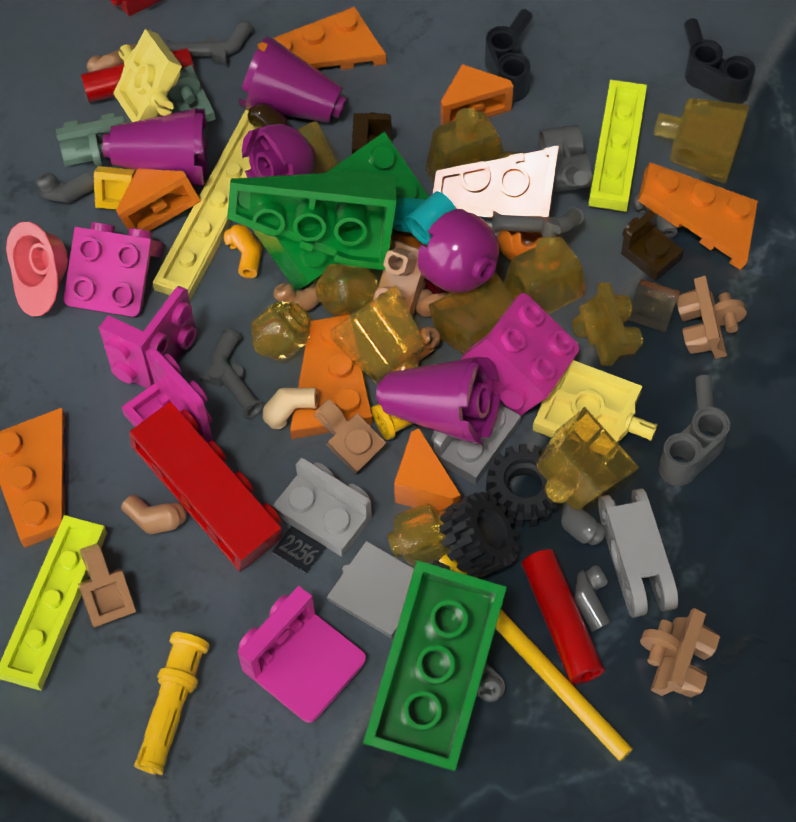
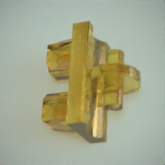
[571,282,643,366]

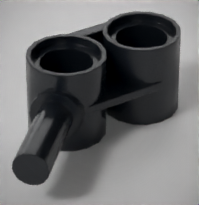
[485,9,532,102]
[684,18,755,106]

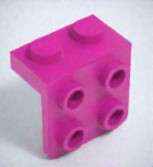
[64,222,164,317]
[99,286,197,388]
[460,293,579,416]
[121,347,213,442]
[237,586,366,723]

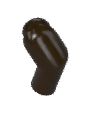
[248,103,288,127]

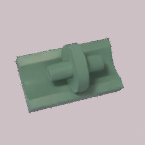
[167,65,216,132]
[56,113,125,167]

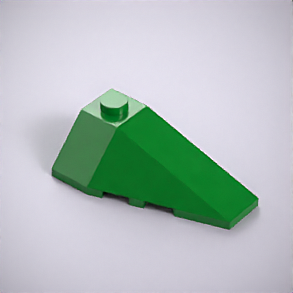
[227,171,397,270]

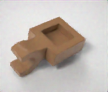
[314,399,386,474]
[78,544,136,627]

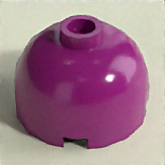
[242,124,316,178]
[418,209,499,293]

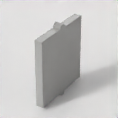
[327,541,414,639]

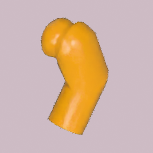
[224,224,262,278]

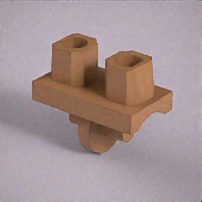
[372,240,427,322]
[675,276,747,359]
[640,608,720,697]

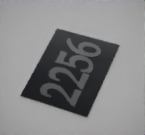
[272,526,327,574]

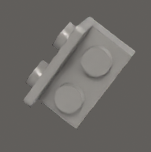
[431,404,521,485]
[272,458,372,557]

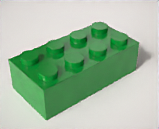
[252,132,429,290]
[362,560,507,771]

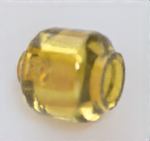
[316,263,378,315]
[250,301,311,361]
[387,503,450,567]

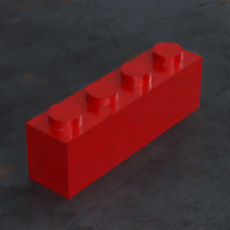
[129,401,282,572]

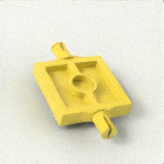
[113,29,182,122]
[533,360,658,461]

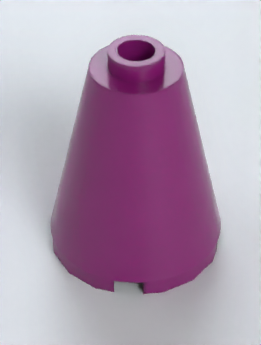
[239,36,347,123]
[103,108,207,186]
[376,357,500,444]

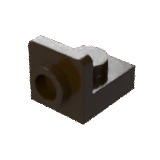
[352,112,392,154]
[621,210,684,282]

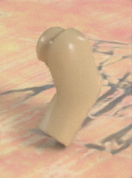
[263,388,319,429]

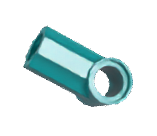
[393,191,457,245]

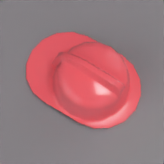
[6,221,69,317]

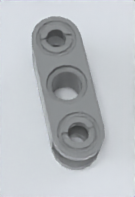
[598,488,678,618]

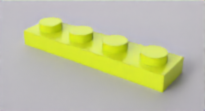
[589,80,647,212]
[0,515,107,691]

